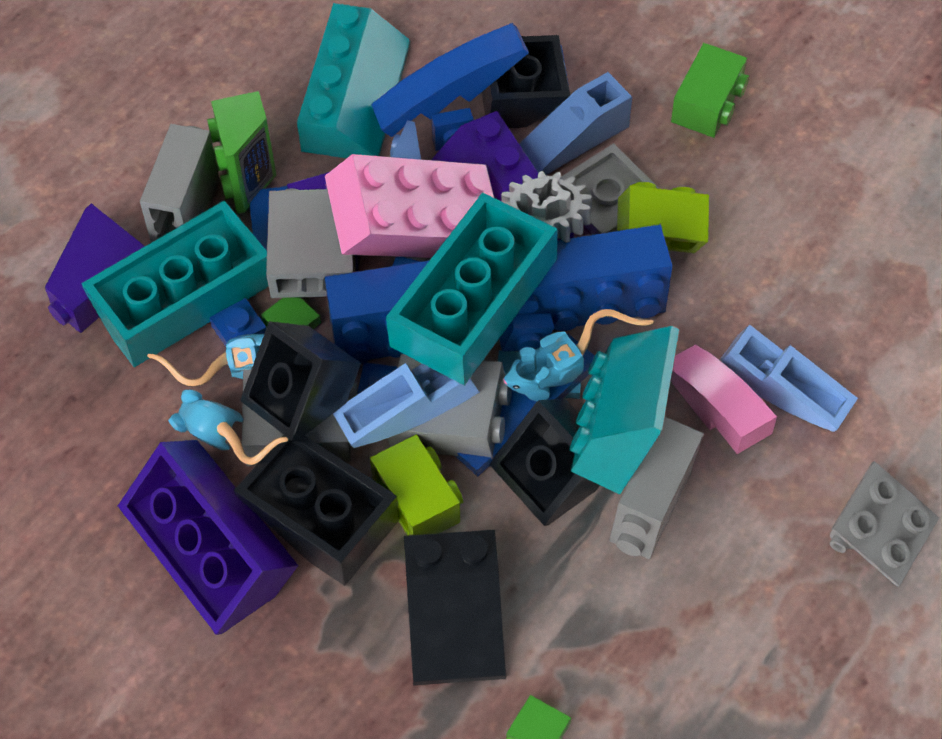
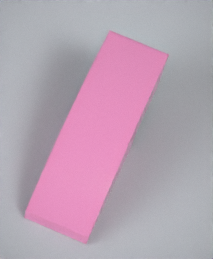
[671,345,777,454]

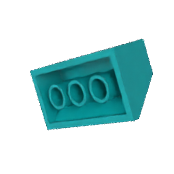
[297,3,410,159]
[81,201,269,367]
[570,326,679,494]

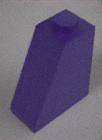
[45,203,145,333]

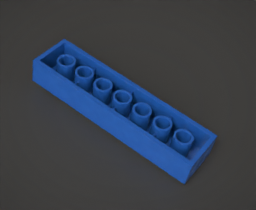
[324,224,673,364]

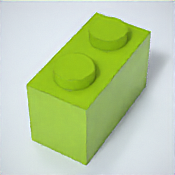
[617,182,709,253]
[370,434,464,536]

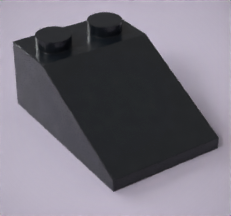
[234,435,399,586]
[404,530,506,686]

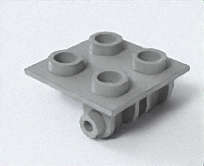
[830,461,939,587]

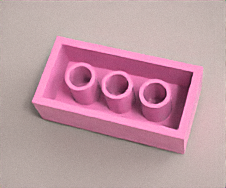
[325,154,494,258]

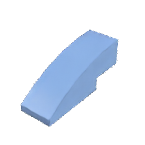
[720,325,858,432]
[333,363,480,448]

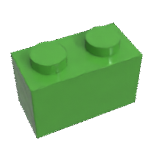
[671,43,750,138]

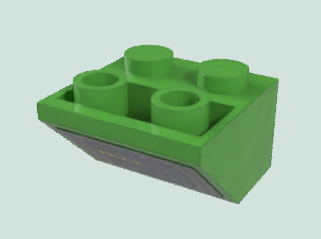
[207,91,277,213]

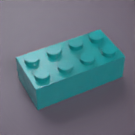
[386,192,558,386]

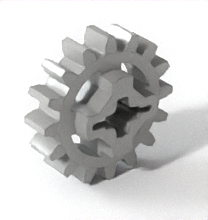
[501,171,592,243]

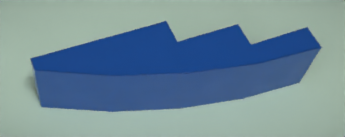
[371,23,529,137]

